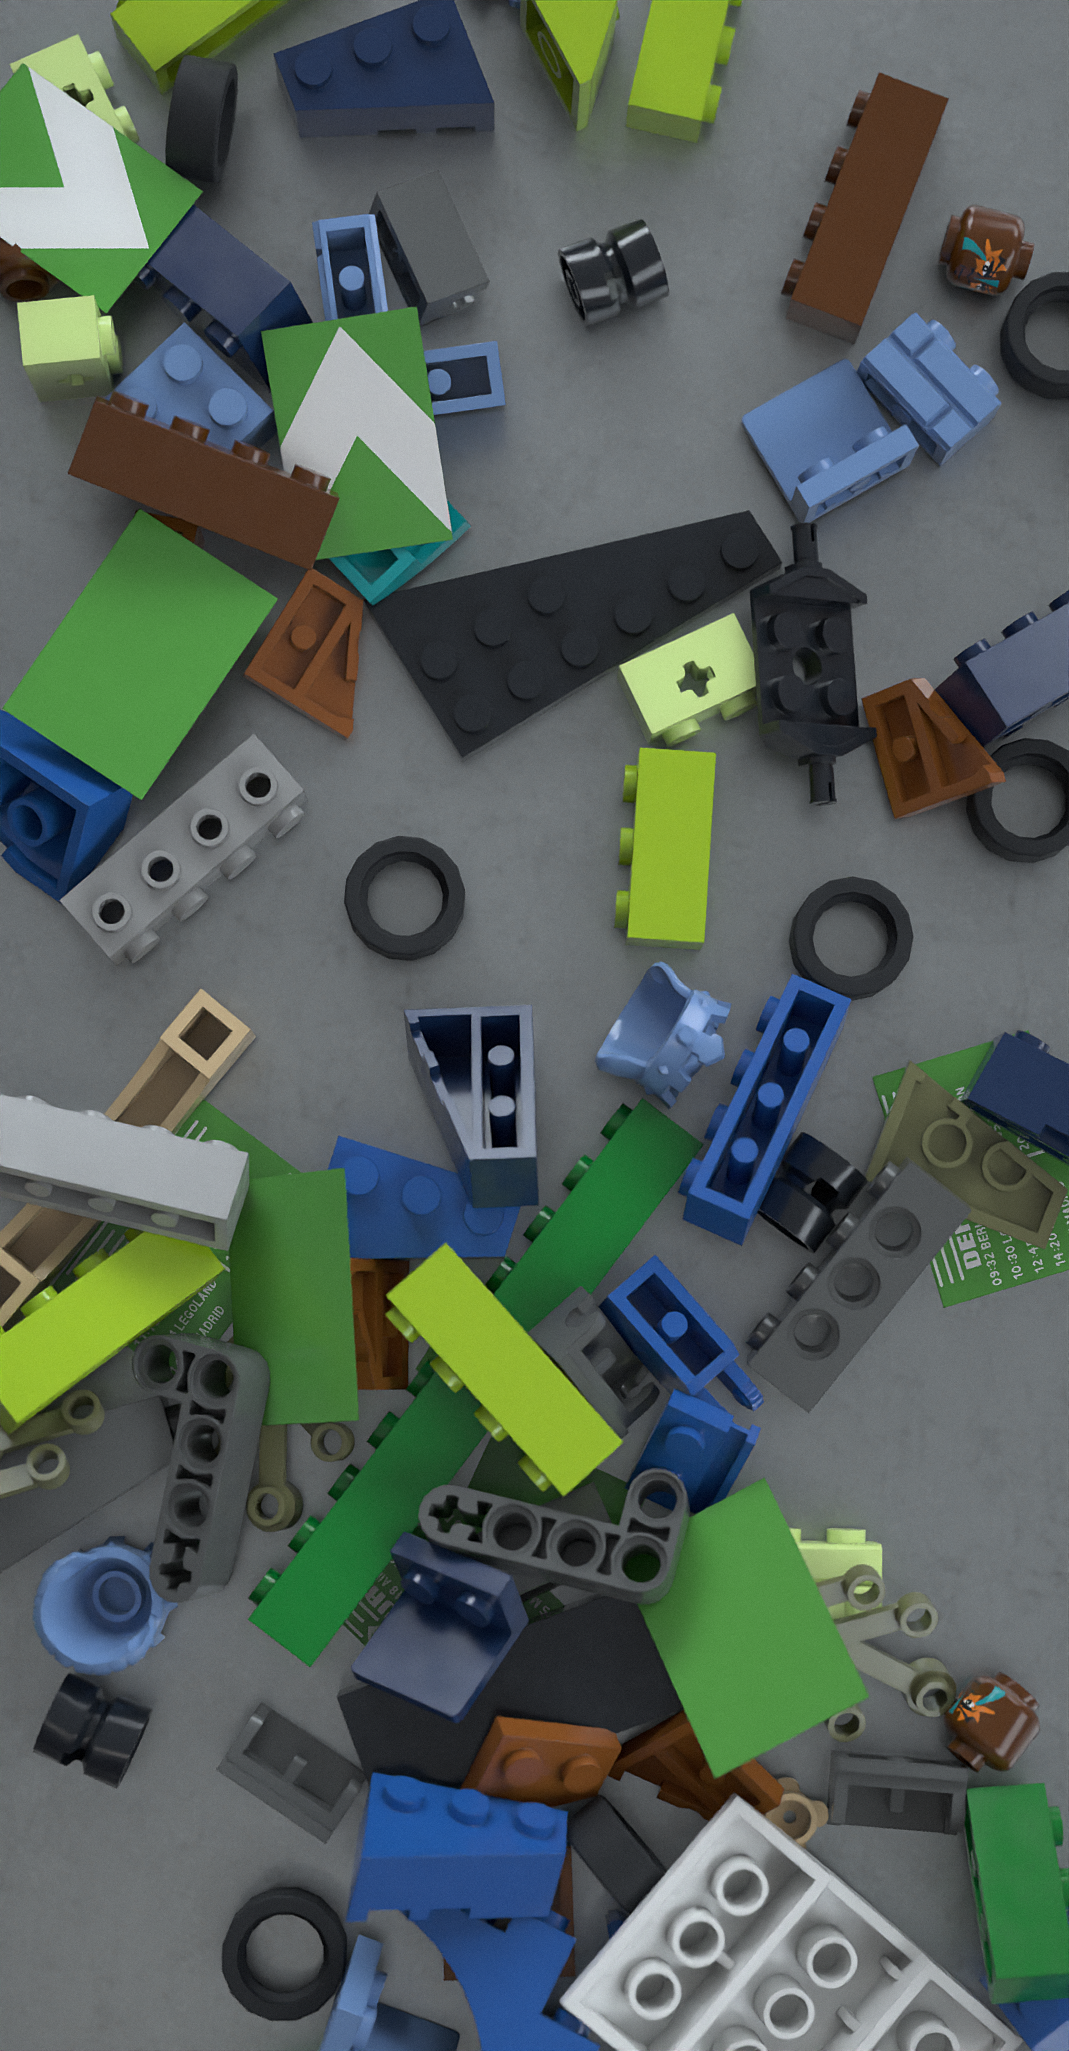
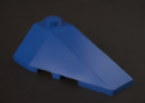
[0,709,133,904]

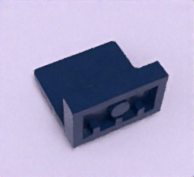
[351,1532,529,1723]

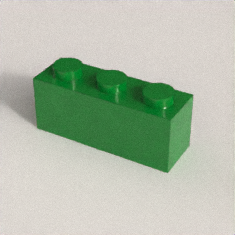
[963,1783,1069,2004]

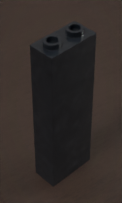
[337,1594,683,1790]

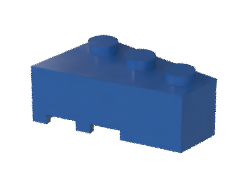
[328,1136,521,1260]
[346,1772,568,1922]

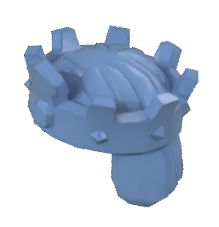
[595,962,732,1109]
[33,1536,178,1676]

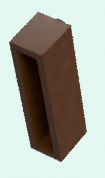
[781,72,949,345]
[67,390,340,571]

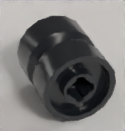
[558,219,669,327]
[757,1132,868,1253]
[33,1672,153,1789]

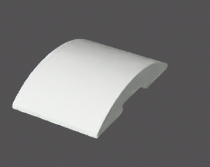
[560,1793,1024,2051]

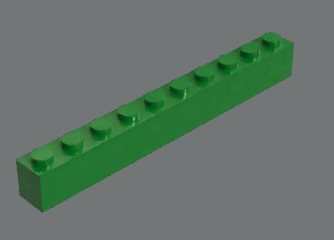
[247,1098,704,1667]

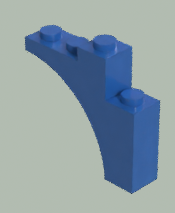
[398,1908,600,2051]

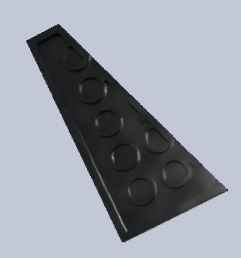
[363,510,783,763]

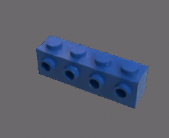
[678,974,852,1246]

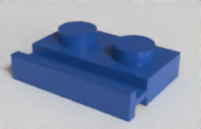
[624,1388,761,1514]

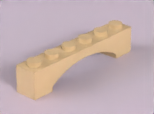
[0,989,256,1332]

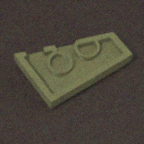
[864,1060,1068,1249]

